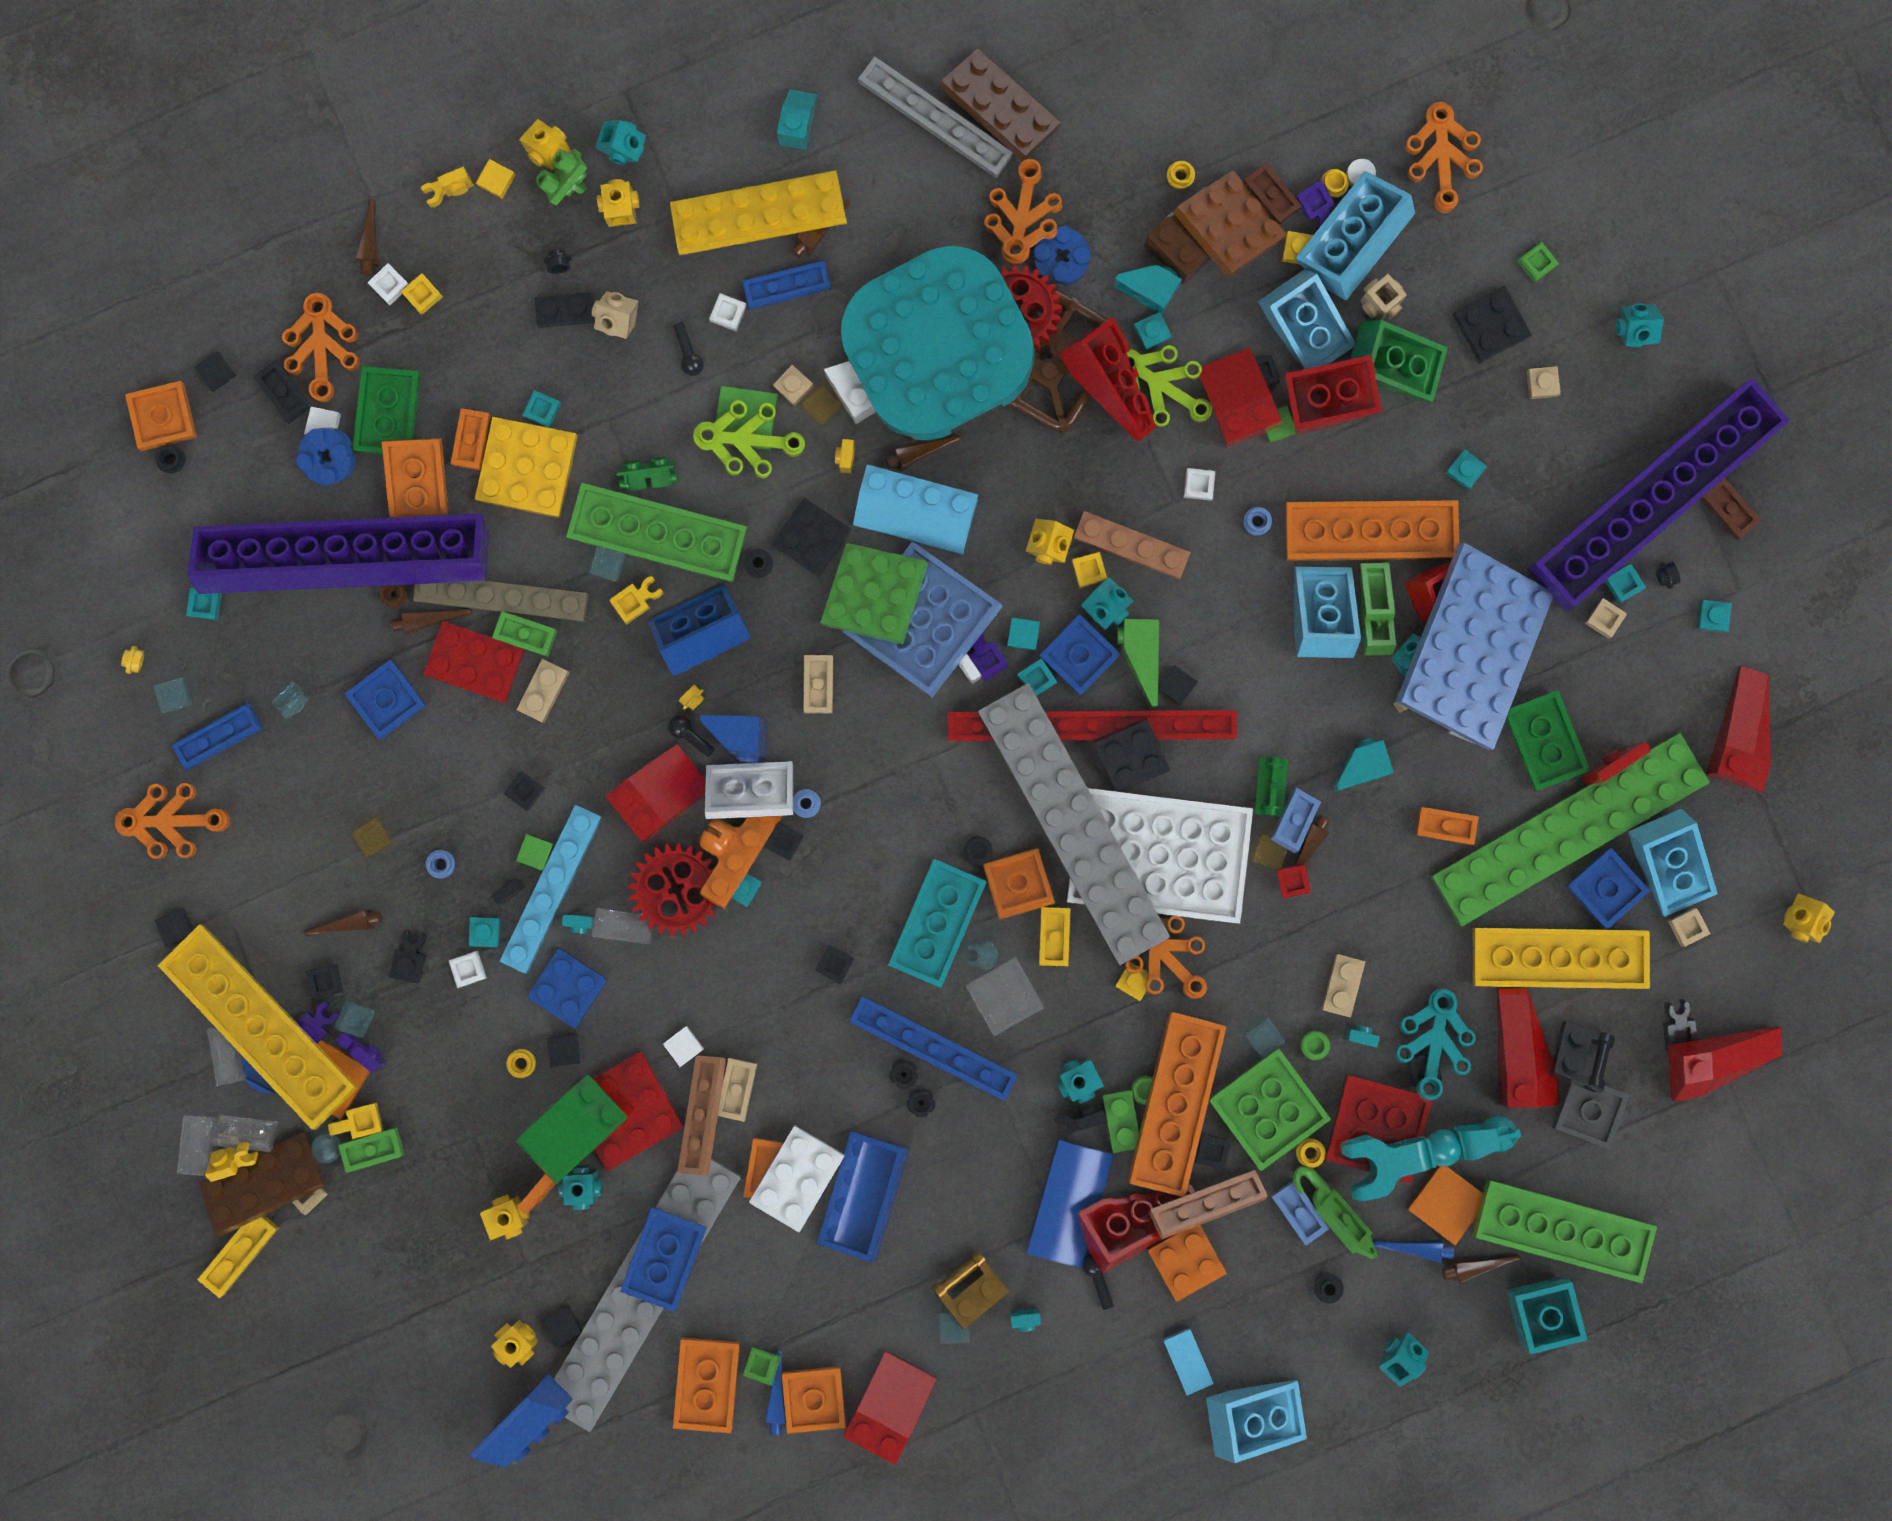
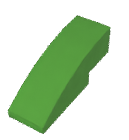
[1360,562,1397,656]

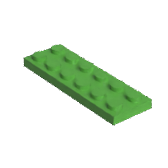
[566,483,748,583]
[1472,1179,1657,1284]

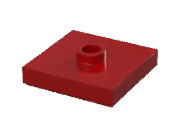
[1580,741,1651,785]

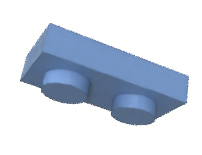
[1270,788,1321,853]
[1270,1180,1329,1246]

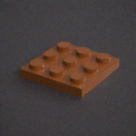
[1173,170,1287,278]

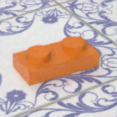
[450,408,491,471]
[1415,807,1479,845]

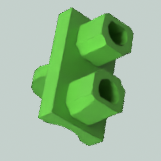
[536,149,587,206]

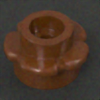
[379,585,408,608]

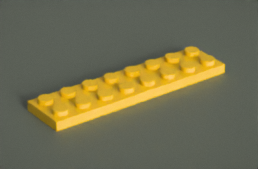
[157,924,358,1130]

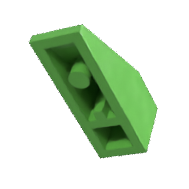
[1117,619,1159,709]

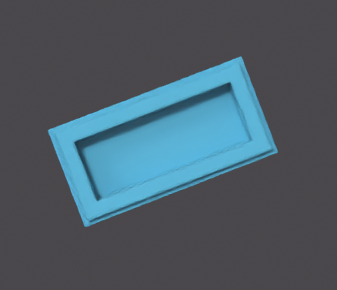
[1163,1328,1214,1396]

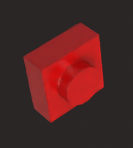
[1276,863,1311,899]

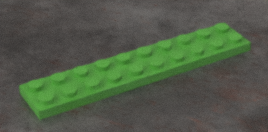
[1430,733,1710,926]

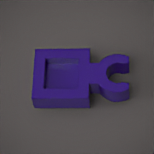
[1295,180,1335,230]
[969,633,1009,682]
[297,1001,341,1044]
[336,1031,386,1073]

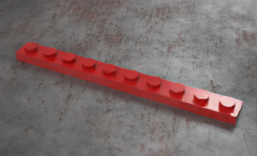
[948,710,1237,742]

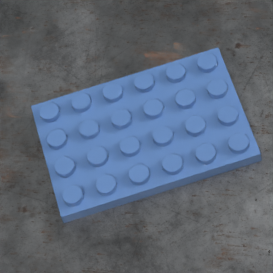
[1395,543,1553,750]

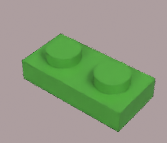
[492,611,558,657]
[1102,1089,1139,1153]
[338,1127,405,1173]

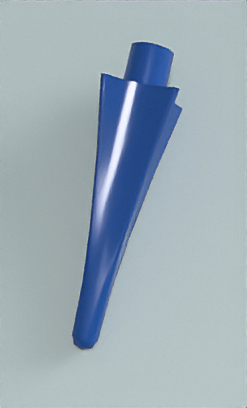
[1373,1240,1454,1263]
[765,1351,786,1435]

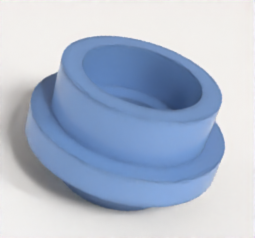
[1243,507,1272,536]
[793,789,821,818]
[426,850,455,879]

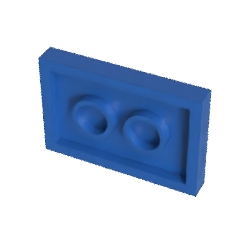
[620,1206,708,1312]

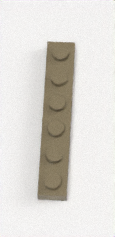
[413,581,589,623]

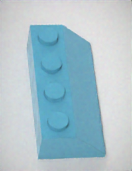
[1296,171,1415,300]
[853,465,978,555]

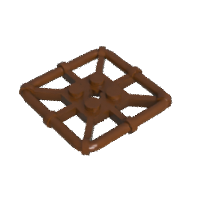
[1008,284,1125,433]

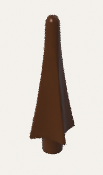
[355,199,379,275]
[792,199,850,258]
[885,435,961,471]
[391,608,472,635]
[1295,815,1330,865]
[304,909,382,936]
[1442,1254,1521,1284]

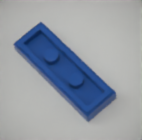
[742,260,832,310]
[171,703,263,771]

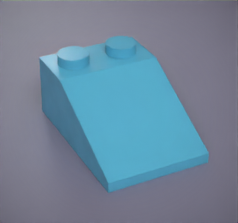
[1258,269,1355,370]
[1294,566,1361,658]
[1628,809,1718,917]
[1206,1380,1307,1463]

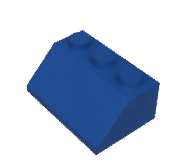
[648,583,751,676]
[700,715,767,763]
[469,1374,573,1468]

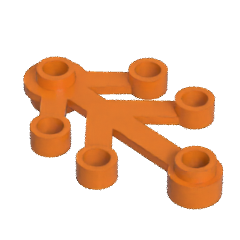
[1405,102,1483,213]
[984,159,1063,265]
[282,293,360,402]
[114,783,230,859]
[1125,916,1207,999]

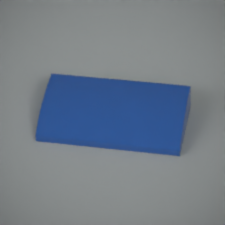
[817,1131,910,1263]
[1026,1138,1114,1267]

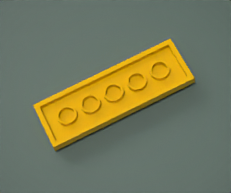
[670,170,847,255]
[1472,928,1650,989]

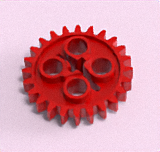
[1001,264,1062,351]
[628,843,719,938]

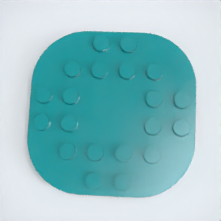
[841,246,1035,440]

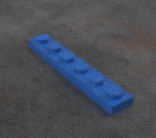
[849,996,1018,1101]

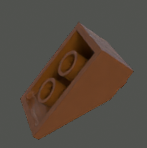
[1144,186,1211,285]

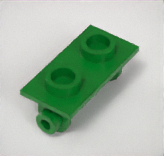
[617,456,678,492]
[1254,757,1288,817]

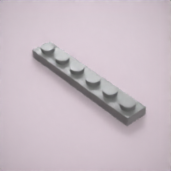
[858,56,1013,178]

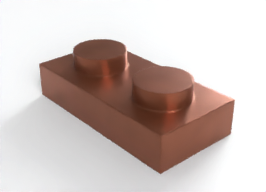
[1243,162,1302,225]
[1700,478,1762,540]

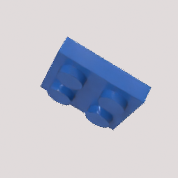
[1039,614,1121,696]
[345,659,427,740]
[1565,848,1650,929]
[527,948,609,1029]

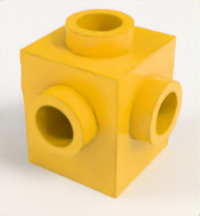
[519,119,571,171]
[597,179,640,227]
[1026,519,1074,565]
[1783,894,1835,943]
[480,1194,530,1240]
[491,1319,539,1368]

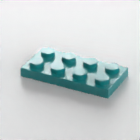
[888,859,987,988]

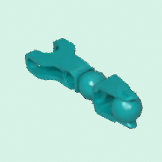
[1340,1115,1521,1201]

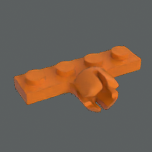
[699,815,784,910]

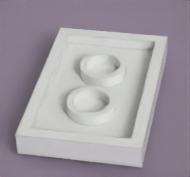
[705,761,793,819]
[749,1125,845,1232]

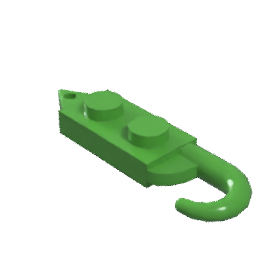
[1293,1166,1378,1259]

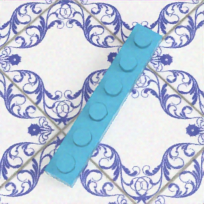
[500,805,603,974]

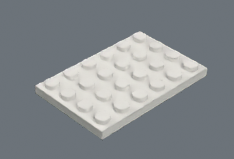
[1067,788,1253,924]

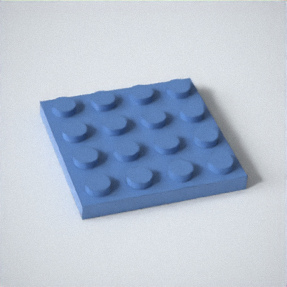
[842,541,1003,698]

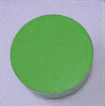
[1300,1030,1330,1060]
[1131,1075,1153,1105]

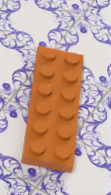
[1285,500,1460,561]
[1127,1011,1227,1197]

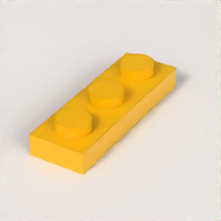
[197,1215,279,1298]

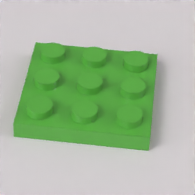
[820,543,928,645]
[1209,1048,1331,1171]

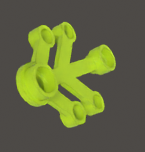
[1127,345,1212,427]
[693,400,805,478]

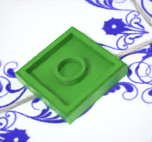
[716,386,778,451]

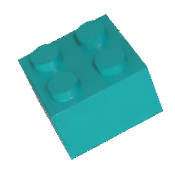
[1506,1276,1588,1355]

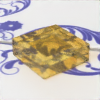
[802,385,842,426]
[352,818,393,858]
[1252,834,1287,870]

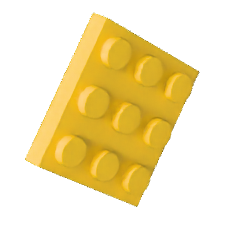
[475,417,578,518]

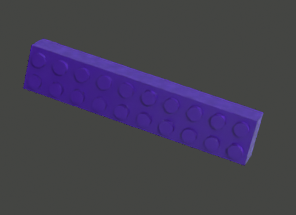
[1527,378,1790,612]
[187,513,489,594]

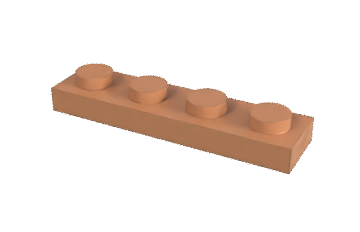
[1073,511,1191,580]
[677,1056,727,1176]
[1149,1170,1268,1240]

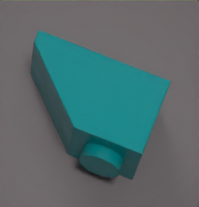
[777,89,818,150]
[1113,265,1182,315]
[1332,737,1394,792]

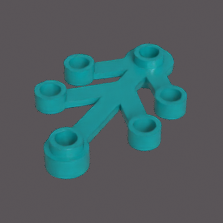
[1394,988,1476,1101]

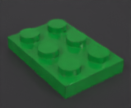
[353,366,421,455]
[1506,690,1590,792]

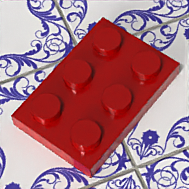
[423,621,525,704]

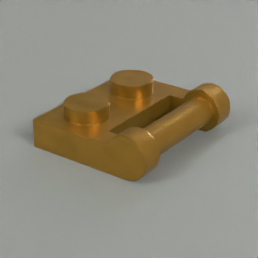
[931,1250,1009,1330]

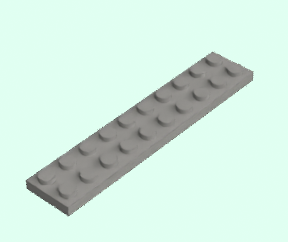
[978,683,1170,966]
[554,1158,742,1432]

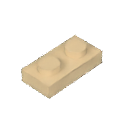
[804,655,833,714]
[517,659,570,723]
[1321,954,1365,1018]
[718,1058,758,1122]

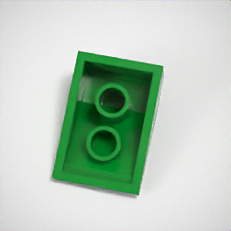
[1351,320,1448,402]
[516,1075,628,1184]

